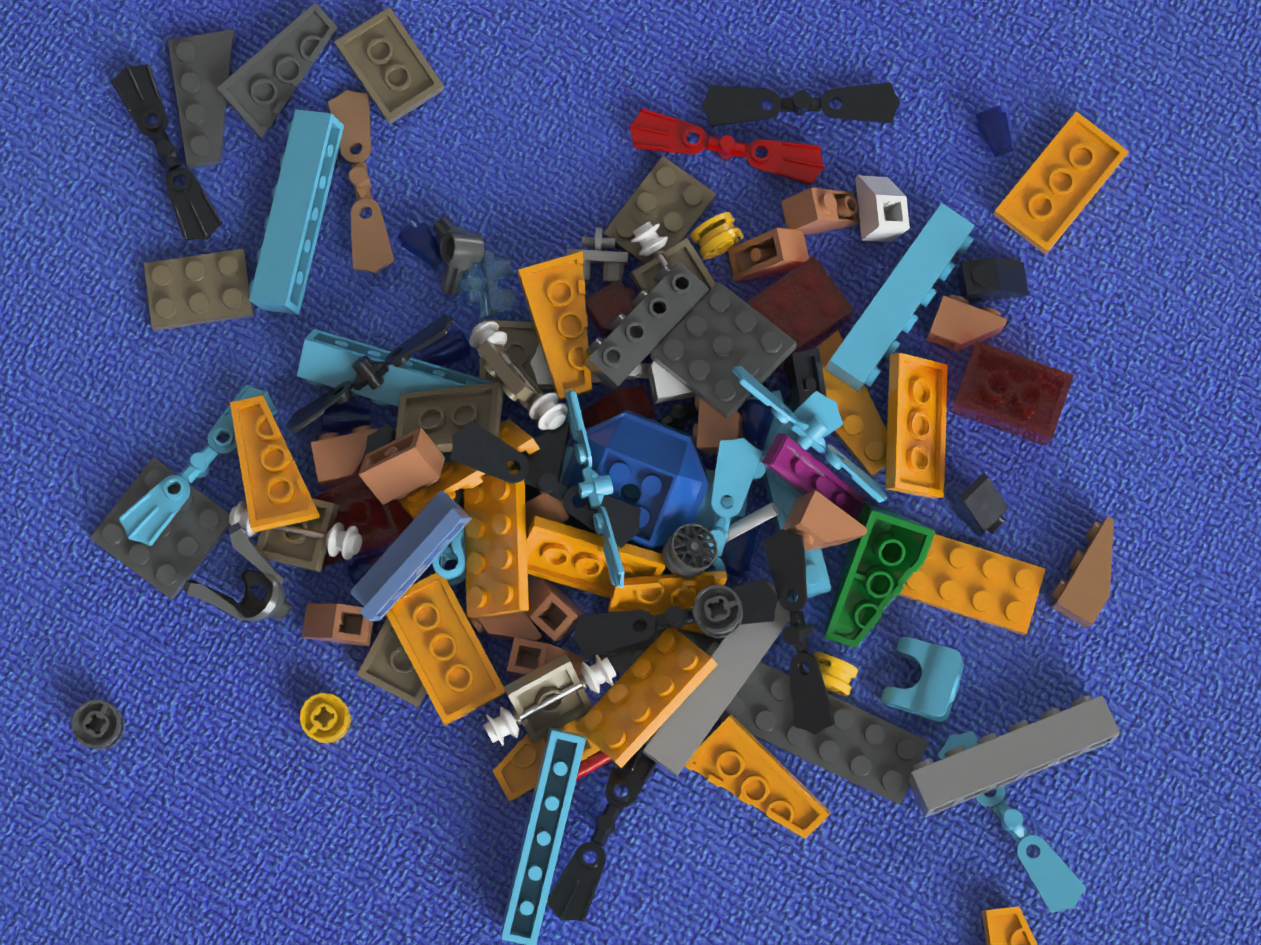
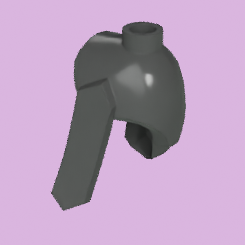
[183,522,293,622]

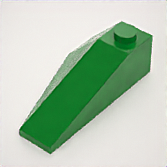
[823,501,936,648]

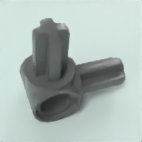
[433,218,484,295]

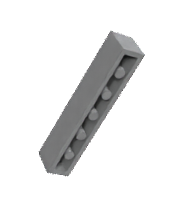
[643,581,790,778]
[907,695,1120,818]

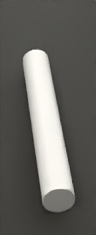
[725,502,779,543]

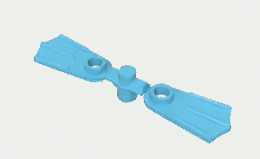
[732,366,888,503]
[119,385,278,546]
[565,390,625,588]
[694,391,843,536]
[704,437,763,572]
[937,731,1086,913]

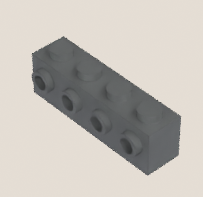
[583,261,709,392]

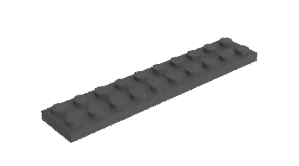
[590,610,929,805]

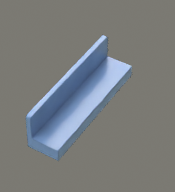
[351,491,472,622]

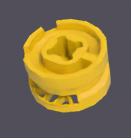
[690,212,744,260]
[806,651,859,696]
[300,693,351,743]

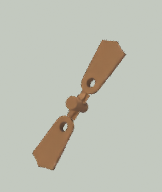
[328,90,395,274]

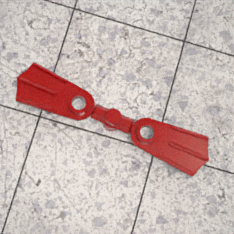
[629,108,824,186]

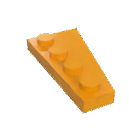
[816,330,887,477]
[230,395,321,533]
[398,419,540,519]
[684,714,831,839]

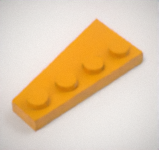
[517,251,592,401]

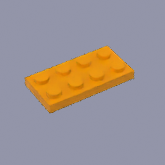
[993,111,1129,255]
[885,353,948,499]
[463,470,529,618]
[526,516,666,598]
[899,534,1046,635]
[386,573,506,726]
[575,628,718,768]

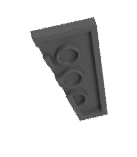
[216,2,338,140]
[168,29,235,169]

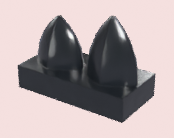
[782,348,827,412]

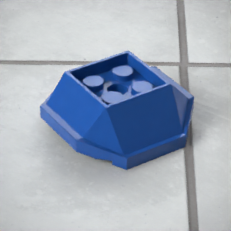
[561,410,710,554]

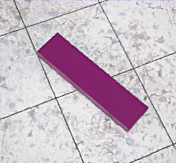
[762,433,868,520]

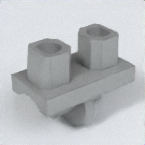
[567,228,628,283]

